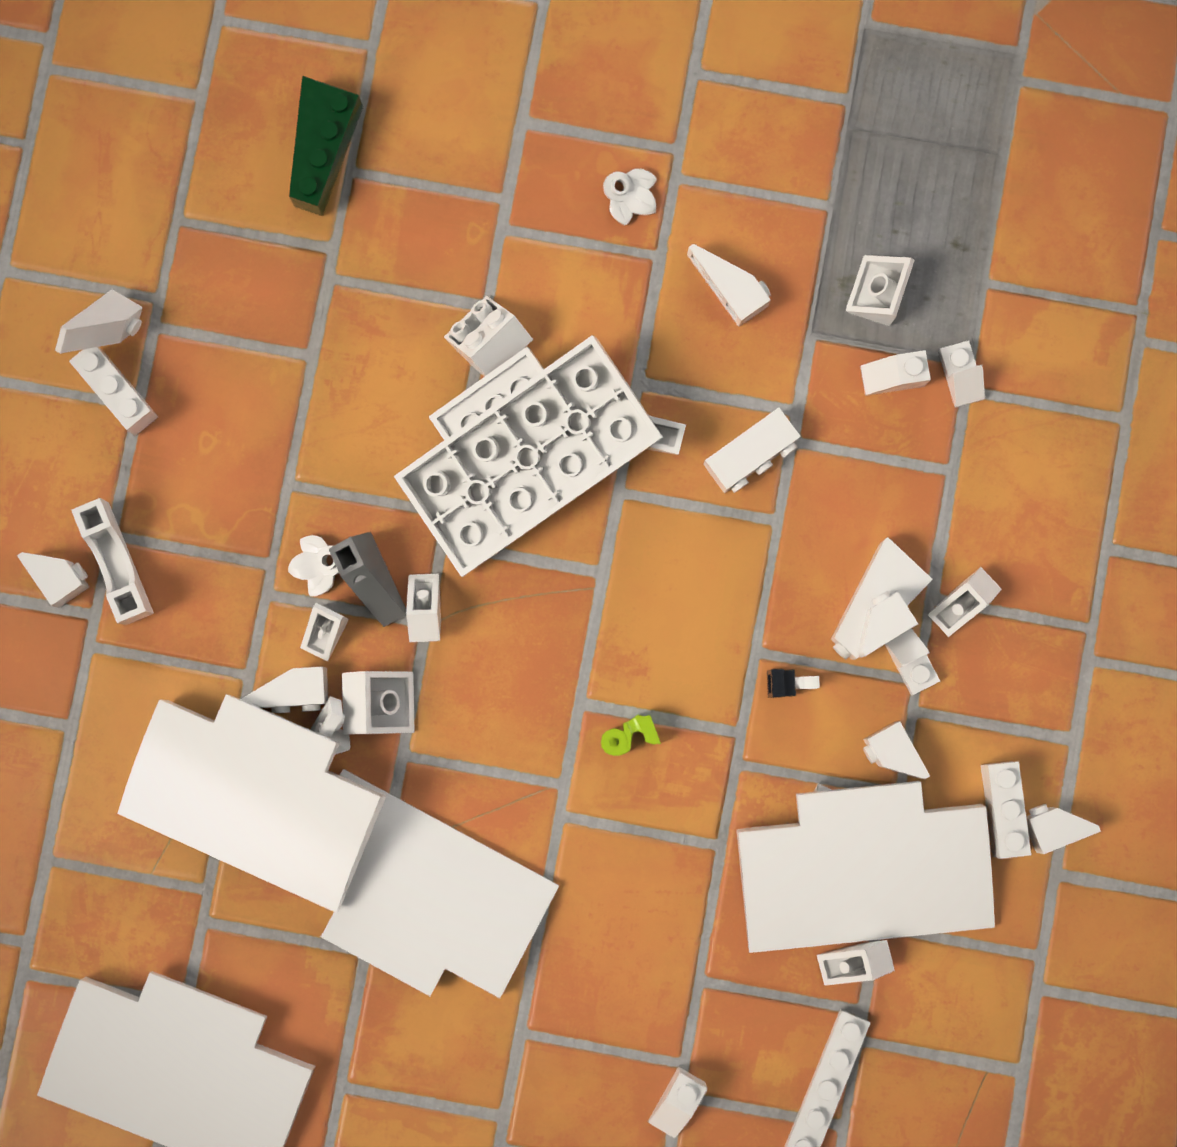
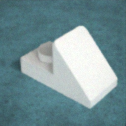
[938,341,985,408]
[885,628,940,695]
[310,696,351,754]

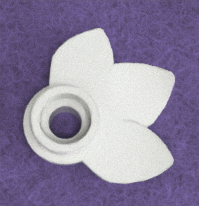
[603,168,657,225]
[288,535,339,596]

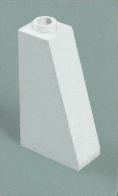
[831,537,932,660]

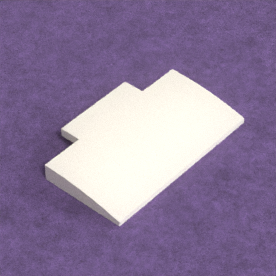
[394,335,663,577]
[117,695,386,913]
[321,769,559,998]
[736,781,995,953]
[37,971,316,1147]

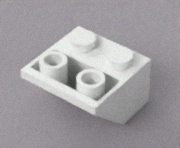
[444,295,533,377]

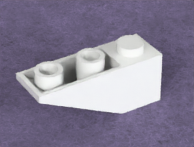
[240,667,328,713]

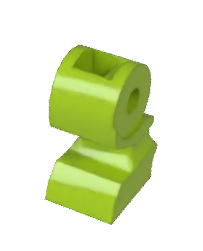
[601,714,661,756]

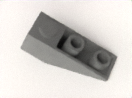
[329,532,406,627]

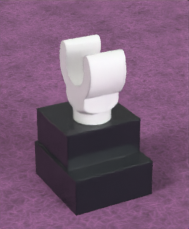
[767,669,820,698]

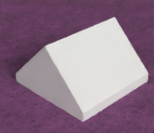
[846,255,915,326]

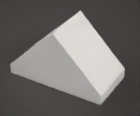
[300,603,349,661]

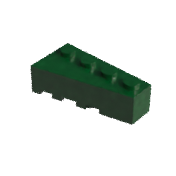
[289,76,363,216]

